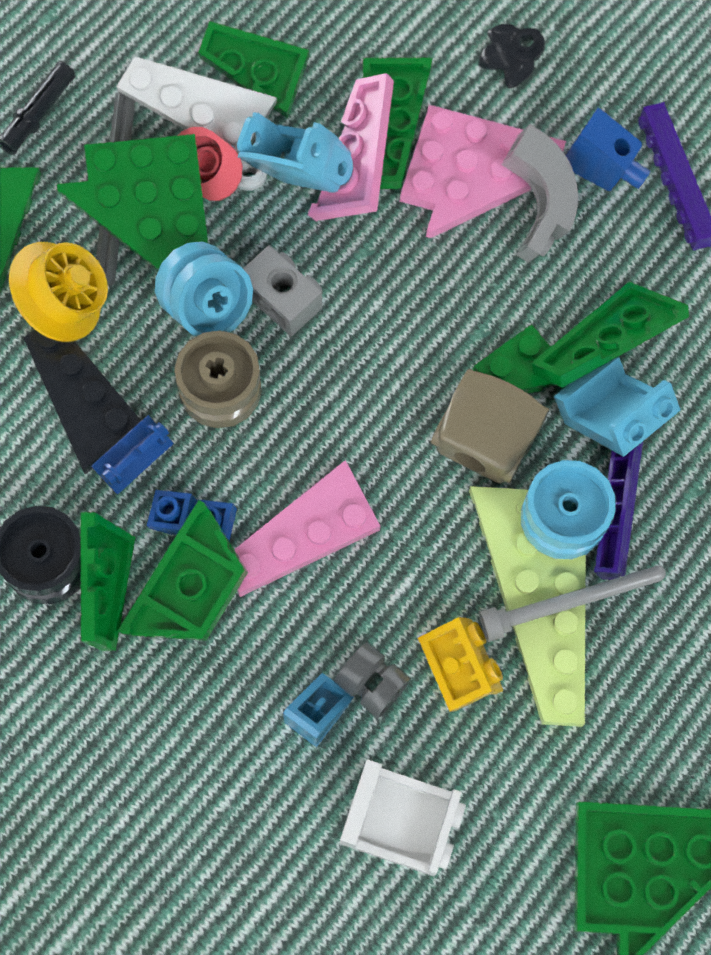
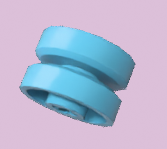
[155,242,253,336]
[521,460,615,560]

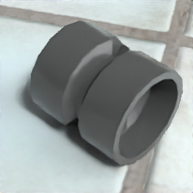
[334,642,411,719]

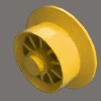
[9,242,108,342]

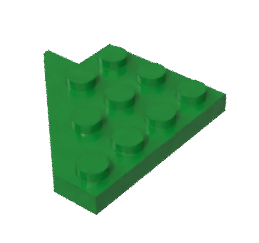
[57,134,208,271]

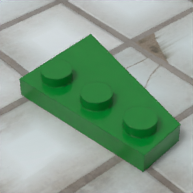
[81,512,136,651]

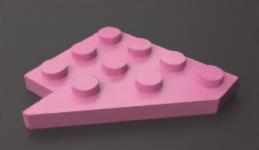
[400,105,566,238]

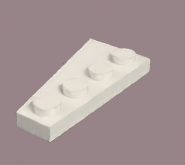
[116,56,277,154]

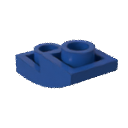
[147,490,237,542]

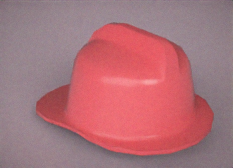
[178,127,243,201]

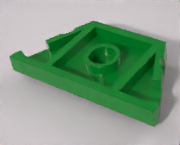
[117,500,248,641]

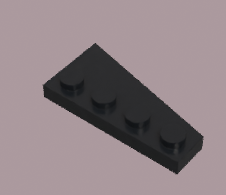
[23,330,141,474]

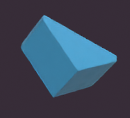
[283,673,354,748]

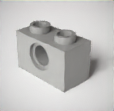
[243,245,322,337]

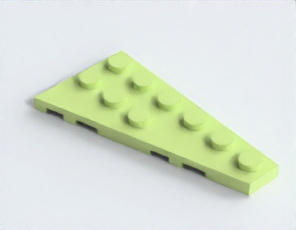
[469,486,586,727]

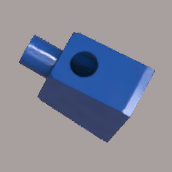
[565,108,651,191]

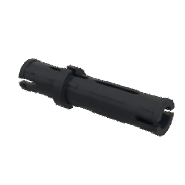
[0,61,76,155]

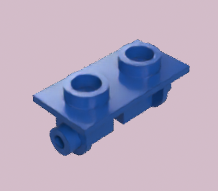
[91,415,174,495]

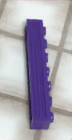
[638,102,711,251]
[594,441,643,580]

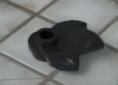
[478,24,545,89]

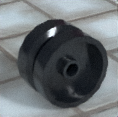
[0,506,81,605]

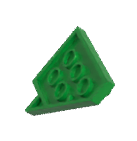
[575,801,711,955]

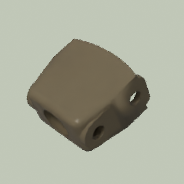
[431,368,550,484]

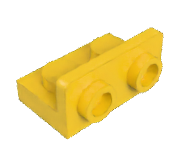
[418,617,503,712]

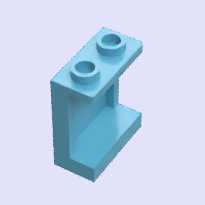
[554,356,680,457]

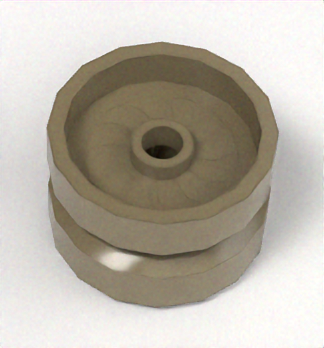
[174,330,262,428]

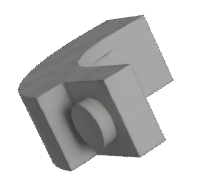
[501,124,578,263]

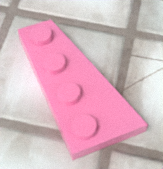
[308,73,394,221]
[234,460,380,597]

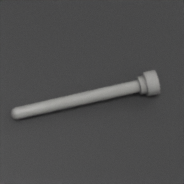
[479,566,666,642]

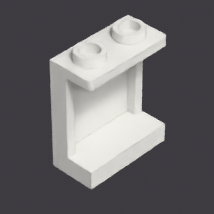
[340,759,466,876]

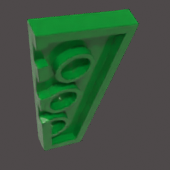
[0,167,41,294]

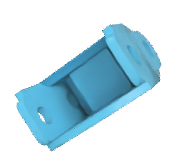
[237,112,353,193]

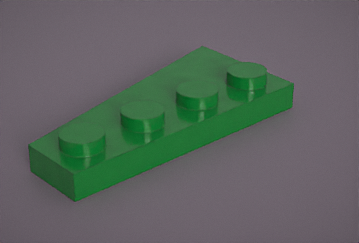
[362,58,433,189]
[532,281,689,388]

